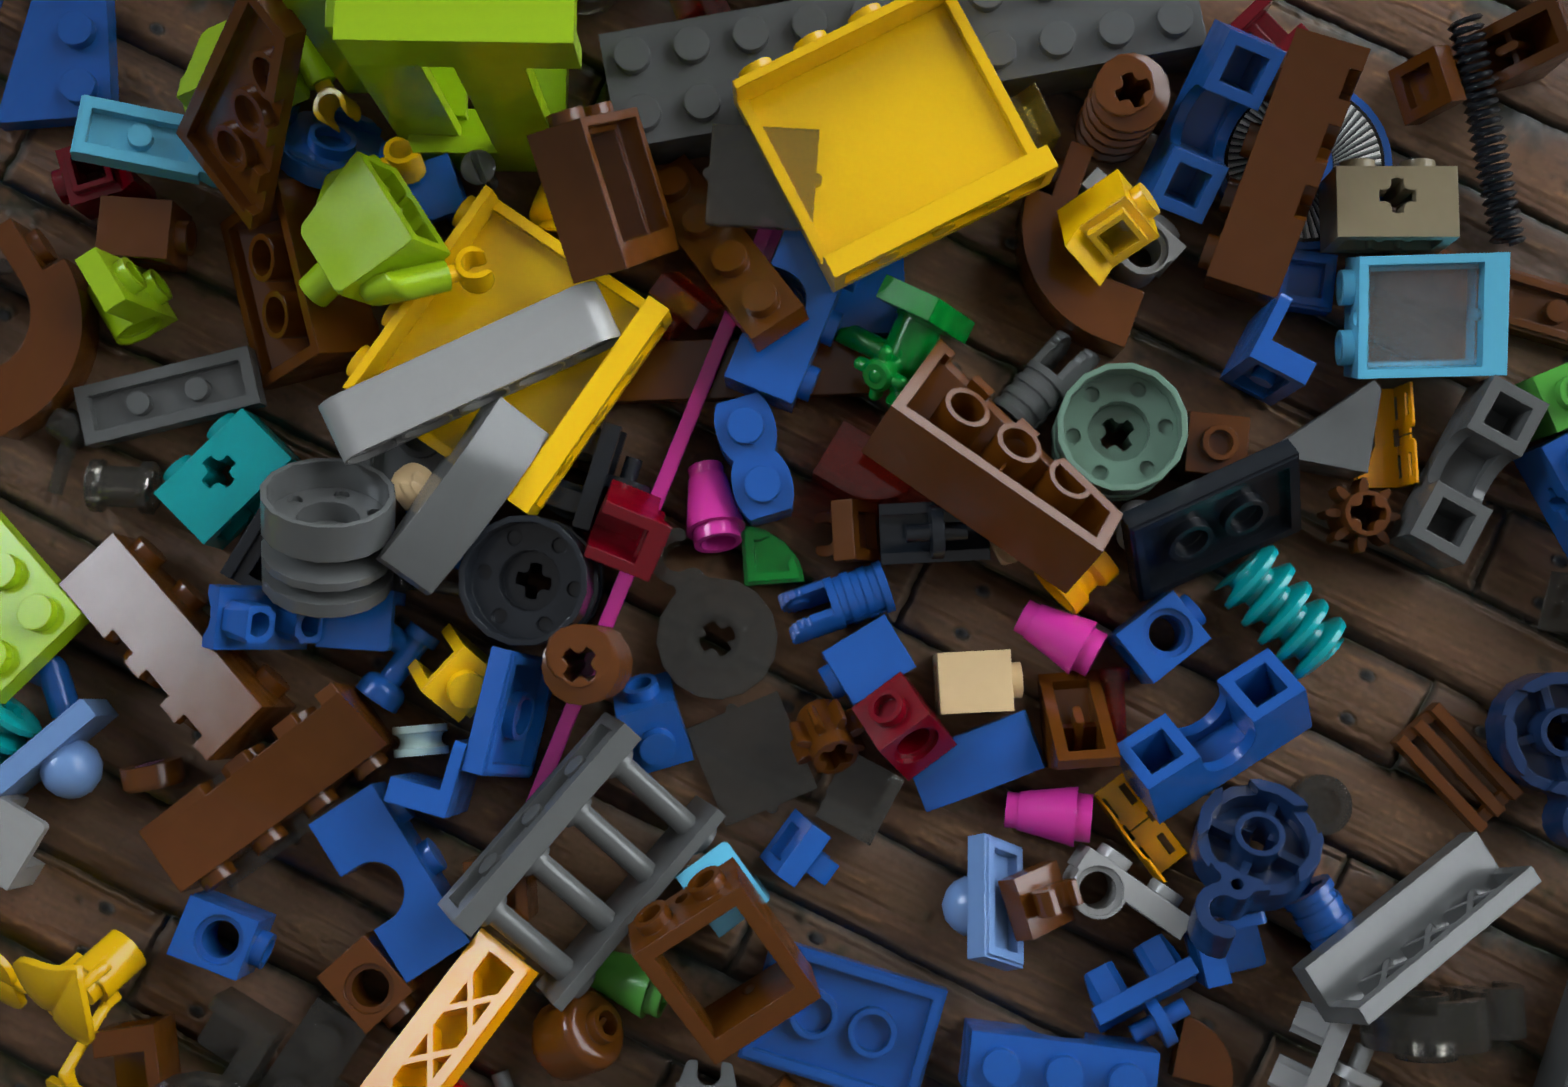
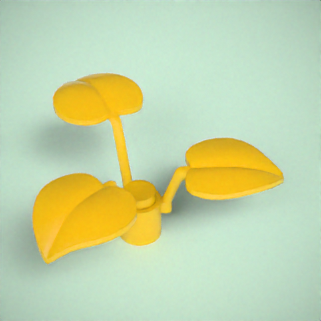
[0,929,146,1087]

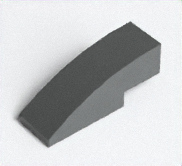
[376,397,550,595]

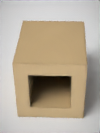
[932,649,1023,715]

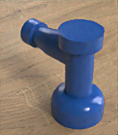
[355,621,441,714]

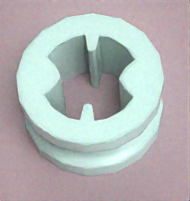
[392,723,449,758]

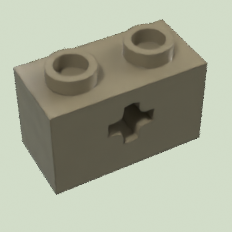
[1319,158,1460,253]

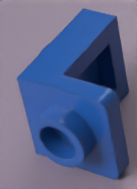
[613,672,694,773]

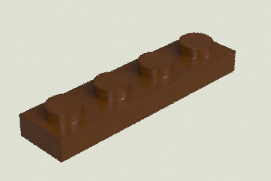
[657,154,809,353]

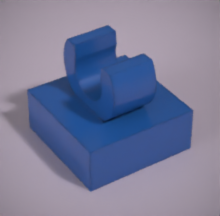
[759,808,839,888]

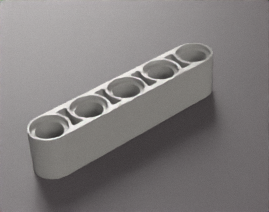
[318,281,621,465]

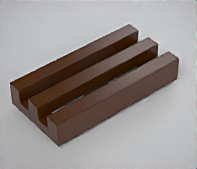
[1389,702,1524,834]

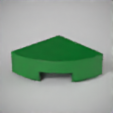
[741,526,804,587]

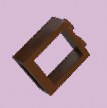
[527,100,680,284]
[628,857,821,1065]

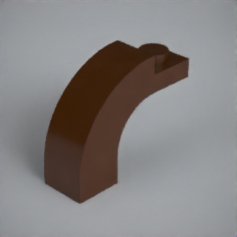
[1014,141,1145,359]
[0,218,100,441]

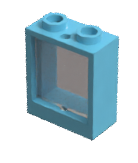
[1335,252,1511,379]

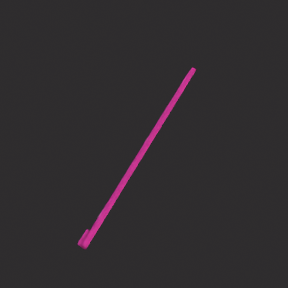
[526,218,784,801]

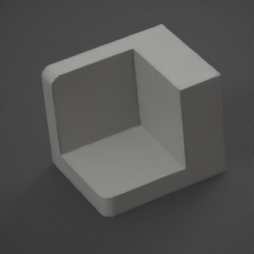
[0,794,49,891]

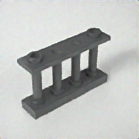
[437,712,726,1012]

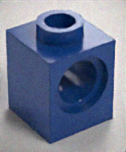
[1106,590,1211,684]
[817,614,917,705]
[166,890,277,981]

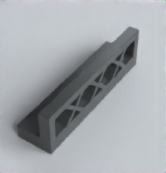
[1292,831,1542,1025]

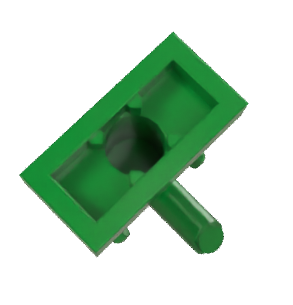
[835,274,975,408]

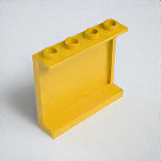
[732,0,1058,293]
[343,184,672,516]

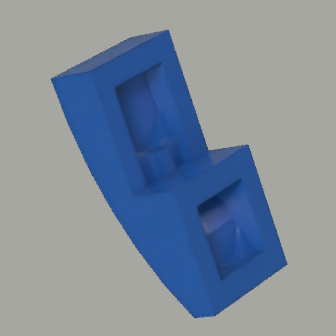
[913,709,1047,812]

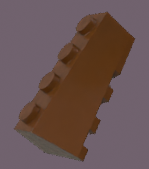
[861,338,1123,594]
[138,682,398,893]

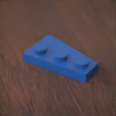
[0,0,119,131]

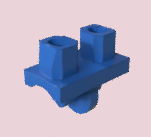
[202,584,323,650]
[1084,933,1200,1048]

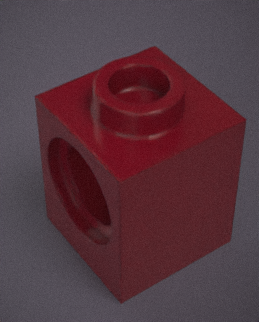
[852,671,957,781]

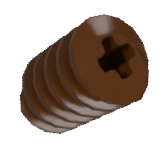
[1074,52,1171,164]
[541,624,633,706]

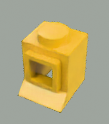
[1057,169,1160,286]
[407,623,489,723]

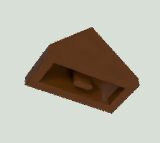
[1449,0,1568,97]
[1037,670,1121,770]

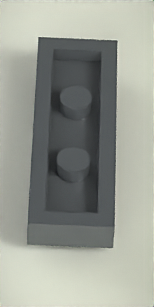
[73,345,267,449]

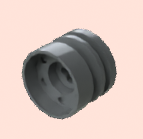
[260,458,396,618]

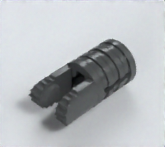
[993,330,1101,430]

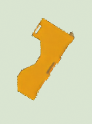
[1354,381,1419,488]
[1093,772,1187,883]

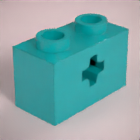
[153,408,302,550]

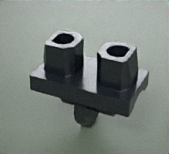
[545,421,652,534]
[878,502,991,565]

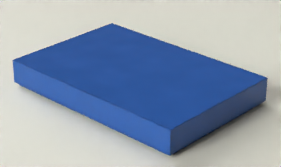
[737,942,948,1087]

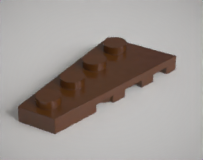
[176,0,307,231]

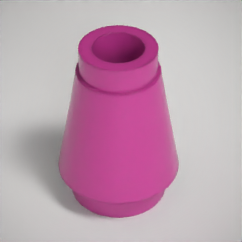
[686,460,745,553]
[1013,599,1108,677]
[1004,786,1094,847]

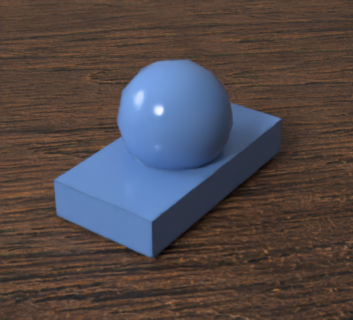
[0,699,119,799]
[942,833,1024,971]

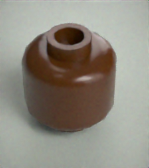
[532,990,624,1081]

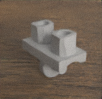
[1267,1001,1383,1087]

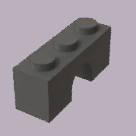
[1388,375,1550,570]

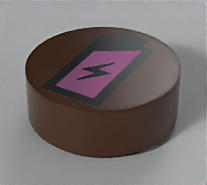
[119,756,186,794]

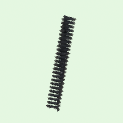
[1447,13,1526,247]

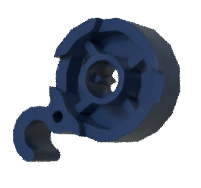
[1485,672,1568,849]
[1187,779,1324,959]

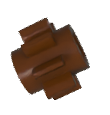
[1317,477,1401,555]
[788,698,866,774]

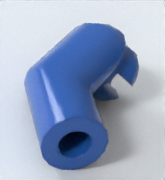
[29,655,79,719]

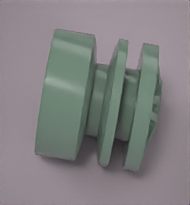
[1050,363,1188,502]

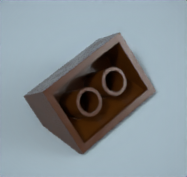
[220,178,379,390]

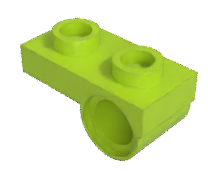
[75,247,178,345]

